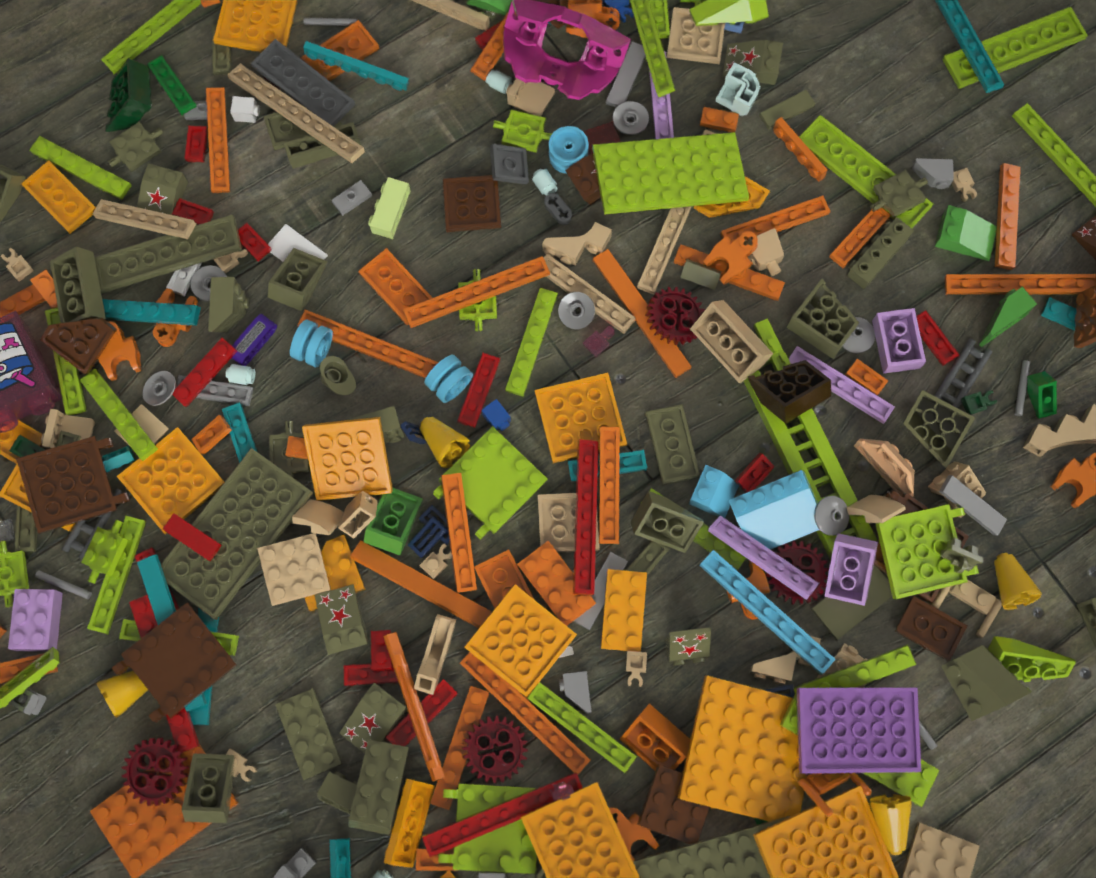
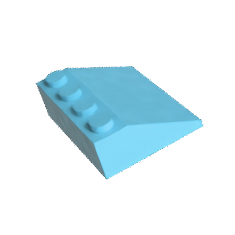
[729,470,819,550]

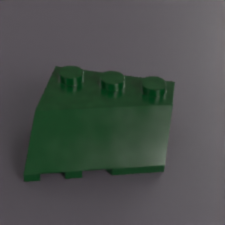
[105,58,152,132]

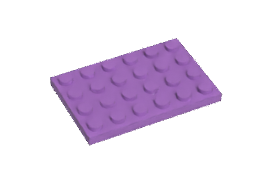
[797,688,921,773]

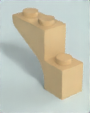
[542,222,612,266]
[414,614,456,695]
[749,636,821,685]

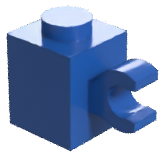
[602,0,634,23]

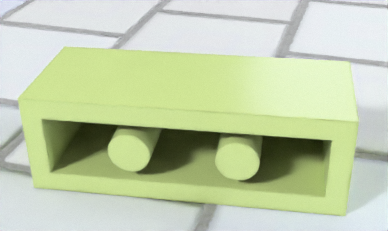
[369,177,411,239]

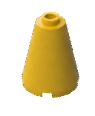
[420,417,470,468]
[994,553,1042,610]
[96,671,148,718]
[870,794,912,855]

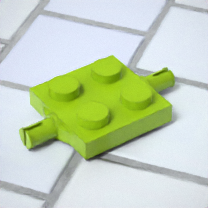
[493,110,552,153]
[458,269,497,331]
[81,519,128,584]
[0,541,29,608]

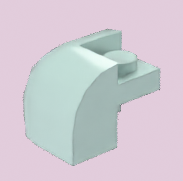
[715,62,760,116]

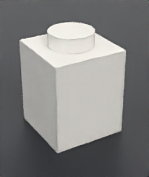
[230,96,260,123]

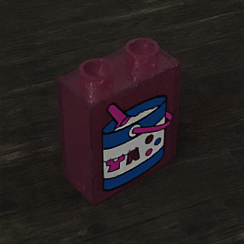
[0,311,62,433]

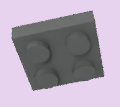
[490,144,529,184]

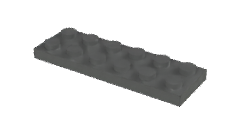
[251,39,356,127]

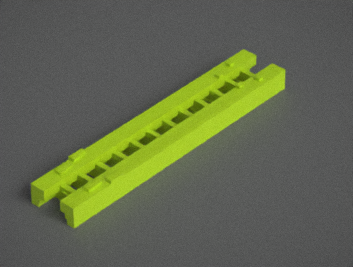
[744,318,877,561]

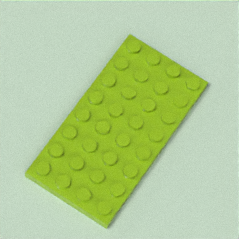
[592,132,749,214]

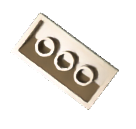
[690,300,773,383]

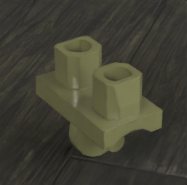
[940,538,983,574]

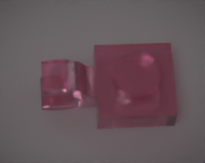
[583,325,615,358]
[549,781,574,801]

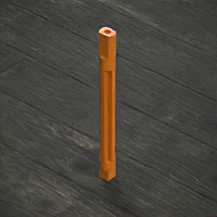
[384,632,445,782]

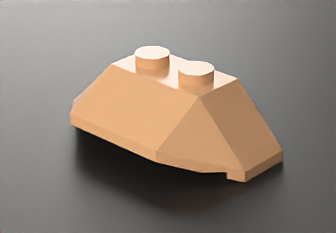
[854,439,915,497]

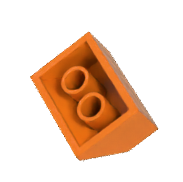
[620,704,691,771]

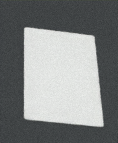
[268,224,328,262]

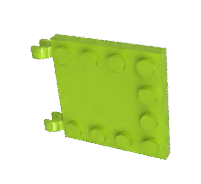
[433,426,548,540]
[875,504,979,599]
[438,784,537,874]

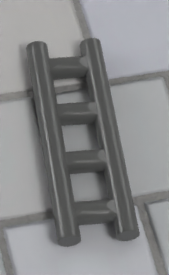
[934,339,992,408]
[61,488,123,560]

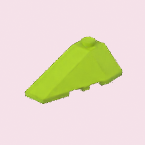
[689,0,769,26]
[988,636,1076,682]

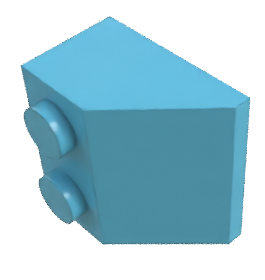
[689,465,739,518]

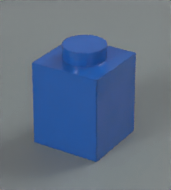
[481,399,511,431]

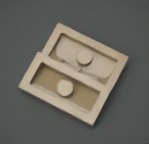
[114,404,169,447]
[847,495,906,523]
[292,499,344,535]

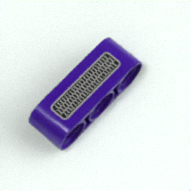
[232,314,277,366]

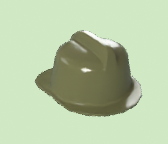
[319,356,356,396]

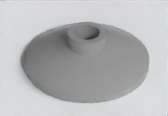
[613,101,649,135]
[191,266,227,301]
[558,292,595,329]
[843,317,875,353]
[142,371,176,406]
[814,496,849,536]

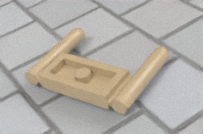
[931,580,1002,638]

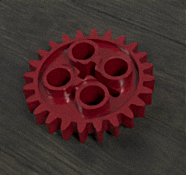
[645,287,705,345]
[766,541,829,605]
[462,716,528,783]
[121,737,189,806]

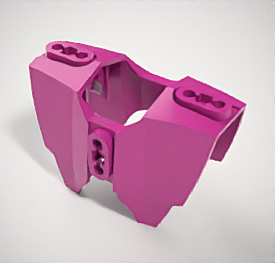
[503,0,631,100]

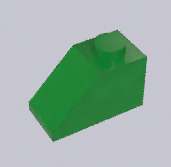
[1027,371,1057,419]

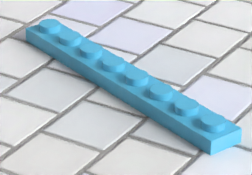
[699,550,836,675]

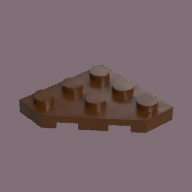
[40,317,117,374]

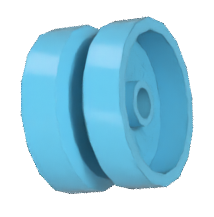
[548,126,589,174]
[290,319,333,368]
[424,354,473,403]

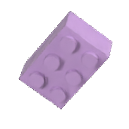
[872,308,926,374]
[824,533,878,606]
[8,589,63,652]

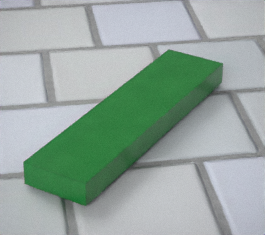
[147,55,196,116]

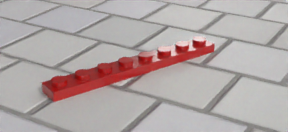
[573,439,598,595]
[129,595,200,753]
[422,772,583,857]

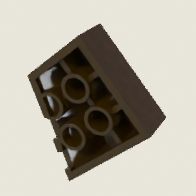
[748,360,831,424]

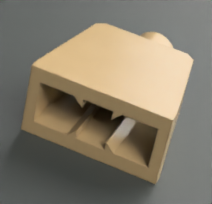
[745,228,784,276]
[338,491,378,539]

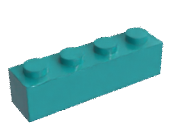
[102,445,135,473]

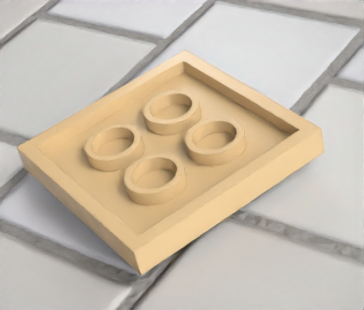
[667,7,725,64]
[538,493,599,553]
[257,533,331,606]
[901,823,979,878]

